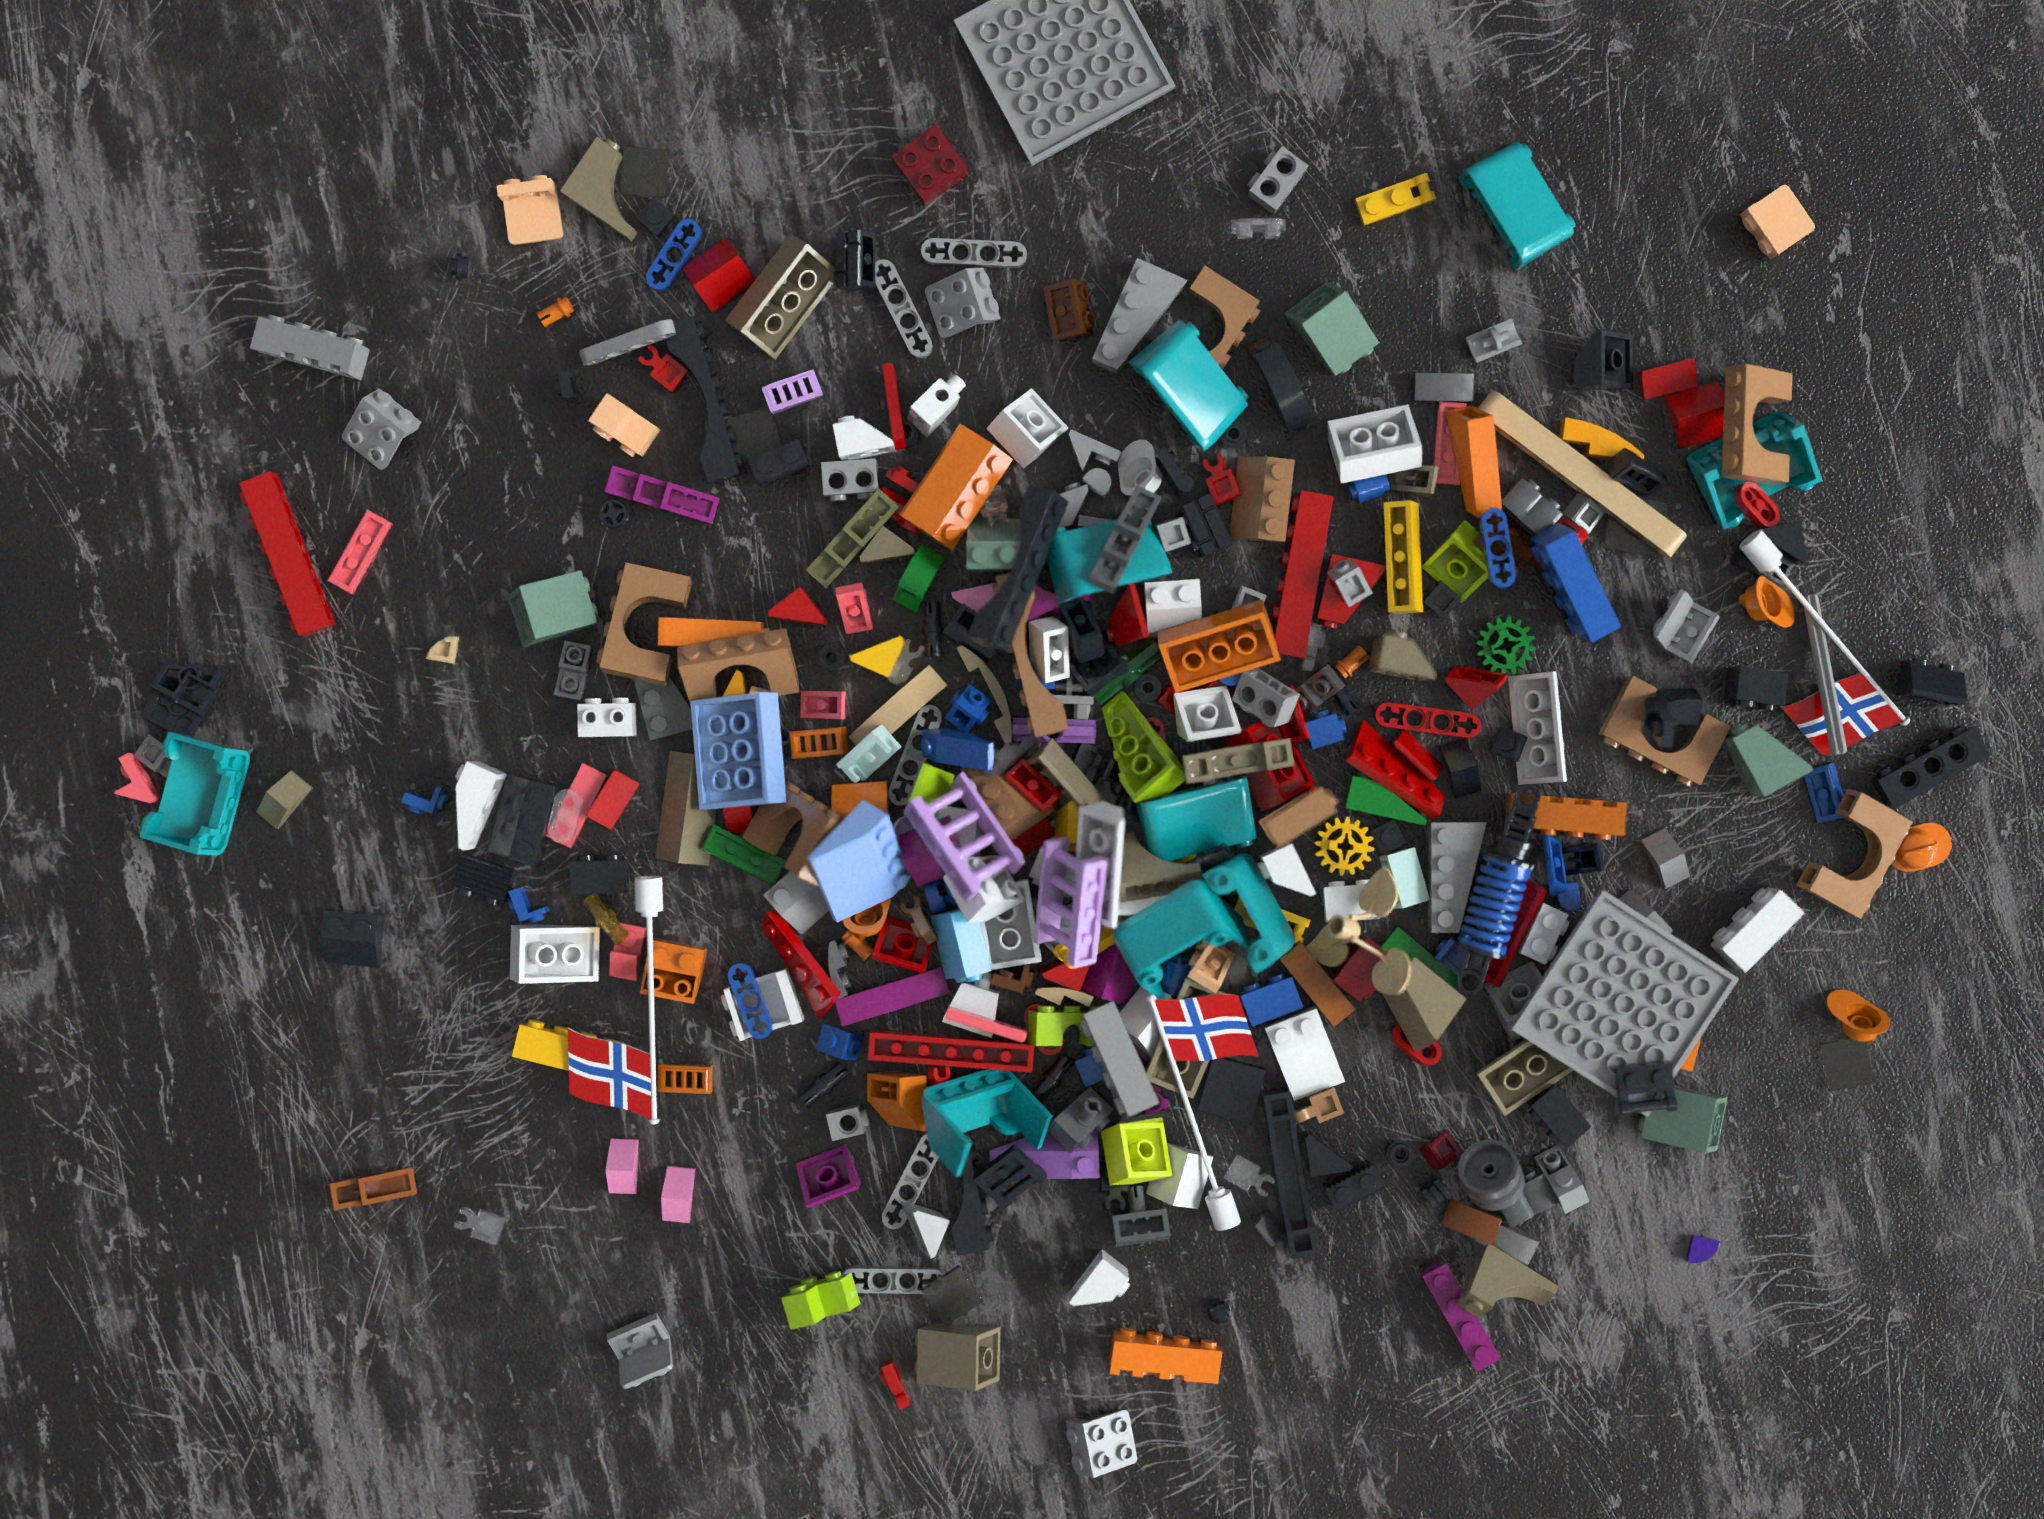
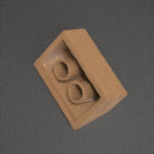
[1229,456,1295,544]
[960,749,1055,841]

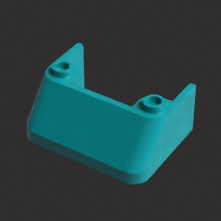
[1113,880,1251,999]
[921,1069,1052,1177]

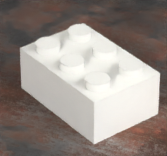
[1328,405,1422,483]
[979,879,1042,970]
[1710,887,1804,972]

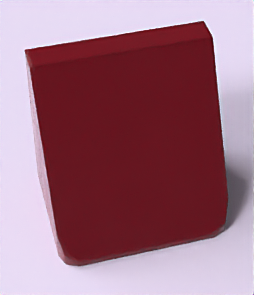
[1419,1130,1462,1171]

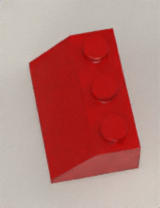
[1225,720,1315,812]

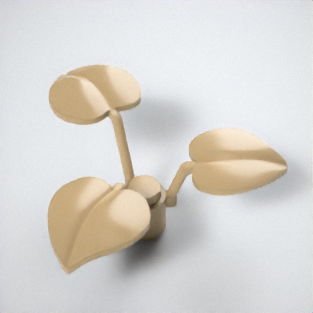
[1305,867,1411,995]

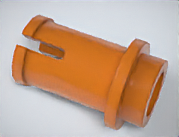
[537,297,574,327]
[1334,645,1369,679]
[841,930,875,961]

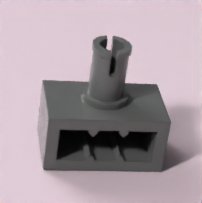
[1048,1087,1113,1153]
[1111,1186,1171,1247]

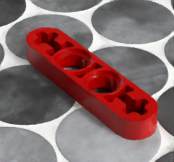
[1374,702,1481,738]

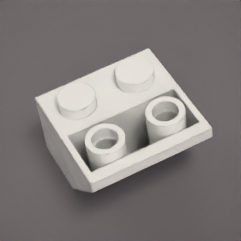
[943,855,1025,923]

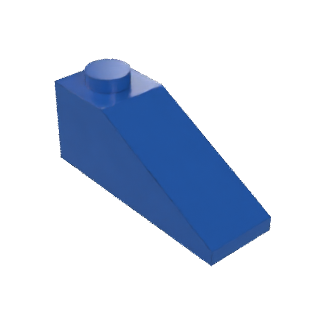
[920,727,993,771]

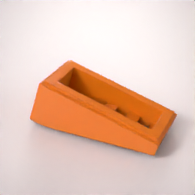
[789,726,849,759]
[658,1064,713,1094]

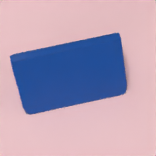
[1804,762,1844,823]
[1542,833,1568,896]

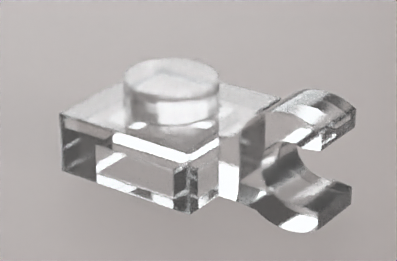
[888,639,924,686]

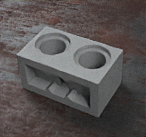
[1247,146,1309,215]
[821,458,879,502]
[1232,668,1300,727]

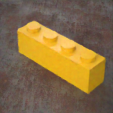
[1384,500,1423,614]
[512,1019,623,1071]

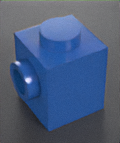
[1305,710,1347,749]
[1074,1046,1103,1087]

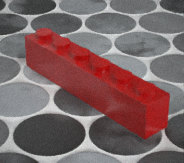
[239,471,336,637]
[1272,490,1334,659]
[868,1029,1034,1072]

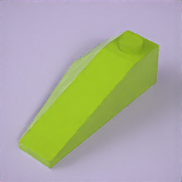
[1102,691,1186,803]

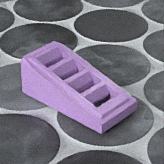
[761,369,823,415]

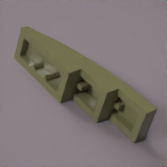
[806,489,899,588]

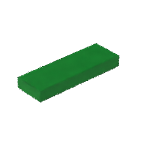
[701,824,786,886]
[1380,926,1458,988]

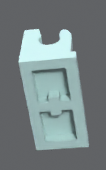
[836,724,901,783]
[1379,847,1430,908]

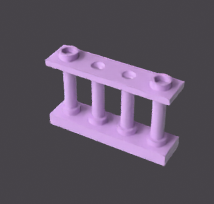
[904,772,1025,902]
[1034,836,1107,968]

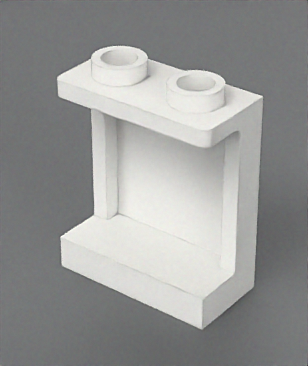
[721,968,804,1041]

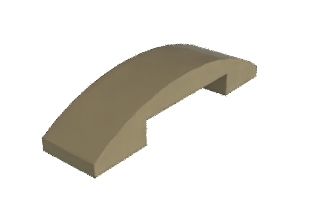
[957,645,1012,744]
[1182,738,1294,784]

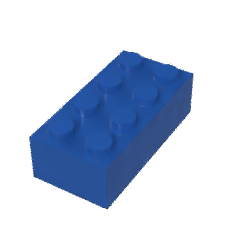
[1530,523,1621,643]

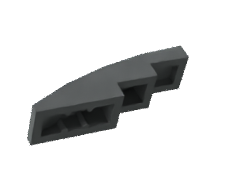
[1088,485,1162,594]

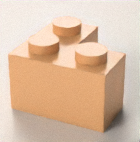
[589,393,660,457]

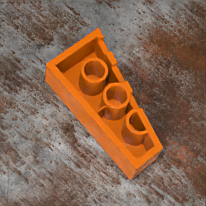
[1505,793,1627,840]
[1109,1327,1222,1384]

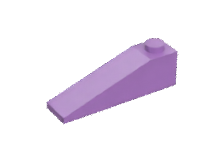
[990,1130,1100,1179]

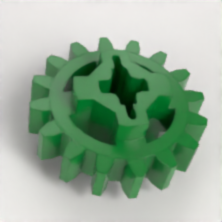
[1475,616,1536,675]

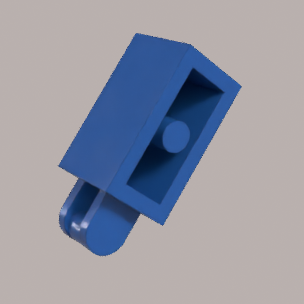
[1239,972,1303,1027]

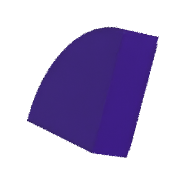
[1686,1234,1720,1263]

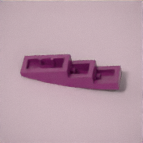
[603,465,720,524]
[834,967,950,1026]

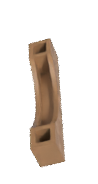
[992,573,1070,738]

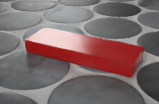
[882,363,906,450]

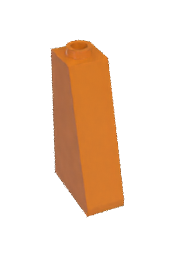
[1446,405,1502,519]
[658,617,768,647]

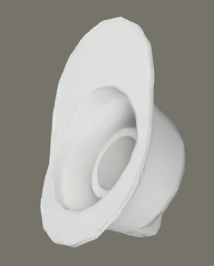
[1118,439,1162,496]

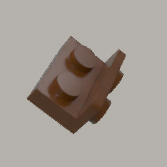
[1043,279,1094,341]
[991,964,1034,993]

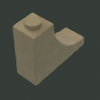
[560,137,637,242]
[1118,832,1202,903]
[1457,1244,1558,1318]

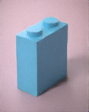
[930,909,991,983]

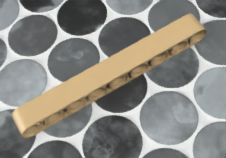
[1478,390,1687,558]

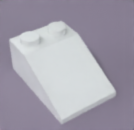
[456,761,507,850]
[510,924,600,984]
[1264,1005,1345,1101]

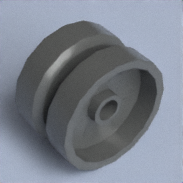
[1458,1139,1525,1211]

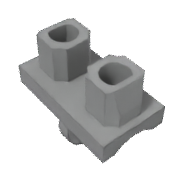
[1465,318,1522,364]
[1053,675,1094,720]

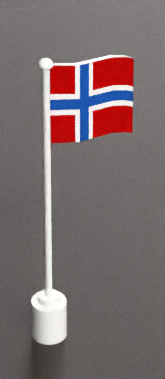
[1739,529,1910,755]
[568,876,663,1125]
[1146,994,1259,1231]

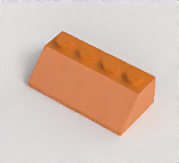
[899,424,1013,550]
[1158,600,1280,693]

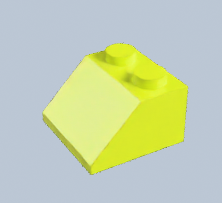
[1101,1122,1173,1185]

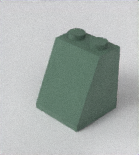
[1284,281,1379,376]
[966,518,1022,573]
[507,570,598,648]
[1722,723,1813,797]
[1639,1087,1728,1153]

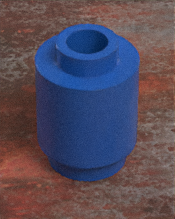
[1347,474,1390,503]
[1161,955,1192,996]

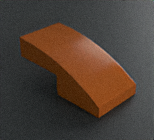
[1442,1199,1502,1245]

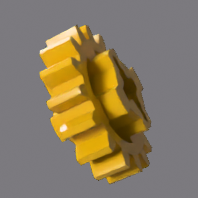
[1314,816,1374,876]

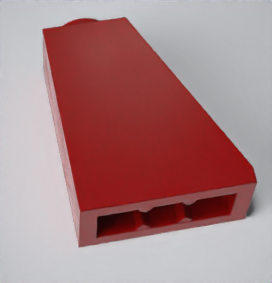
[1315,554,1386,629]

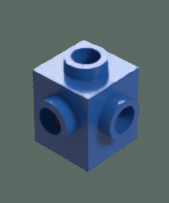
[945,684,992,733]

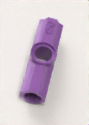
[1012,717,1096,744]

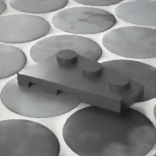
[634,675,693,741]

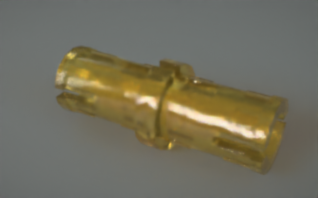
[583,894,629,944]

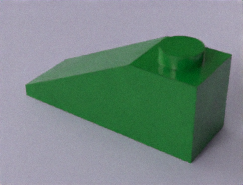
[1343,772,1427,826]

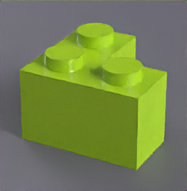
[781,1271,861,1330]

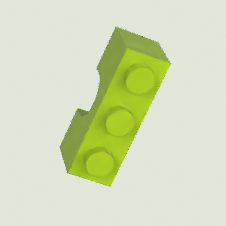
[1027,1005,1101,1046]

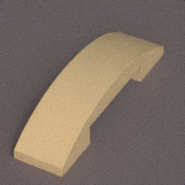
[849,665,947,746]

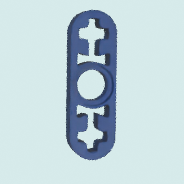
[646,219,702,291]
[1479,508,1516,589]
[728,962,773,1039]

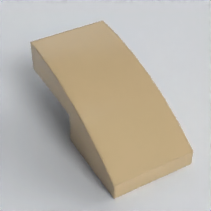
[1035,985,1094,1007]

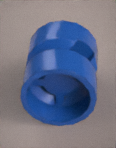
[924,878,959,914]

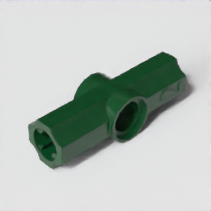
[1093,637,1163,705]

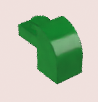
[892,544,946,612]

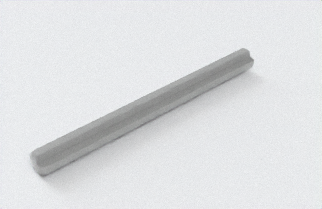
[1804,594,1847,755]

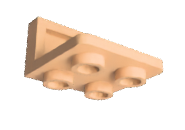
[496,175,563,245]
[1740,185,1815,260]
[1187,939,1235,993]

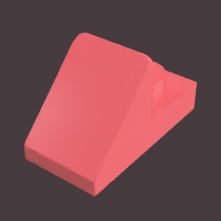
[835,583,873,634]
[800,691,846,719]
[114,753,162,803]
[609,922,647,981]

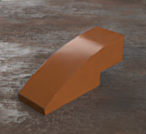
[1279,941,1355,1027]
[328,1167,417,1211]

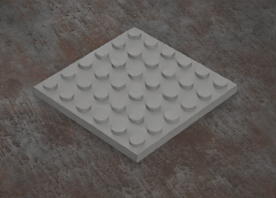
[954,0,1176,166]
[1510,889,1739,1117]

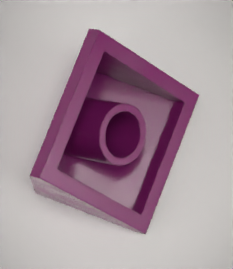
[899,815,962,886]
[1081,943,1136,1005]
[795,1144,861,1208]

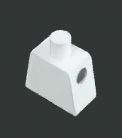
[907,374,966,437]
[942,972,999,1038]

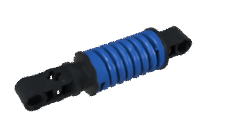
[1455,785,1541,995]

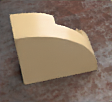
[426,636,459,664]

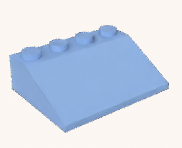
[690,692,786,810]
[808,800,911,922]

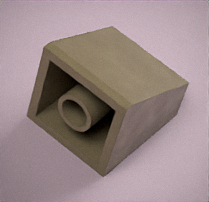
[1382,957,1466,1052]
[915,1324,1001,1391]

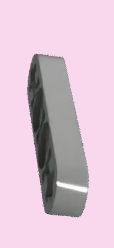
[921,238,1027,268]
[875,259,933,359]
[579,320,676,365]
[888,705,942,806]
[882,1132,939,1229]
[842,1266,947,1294]

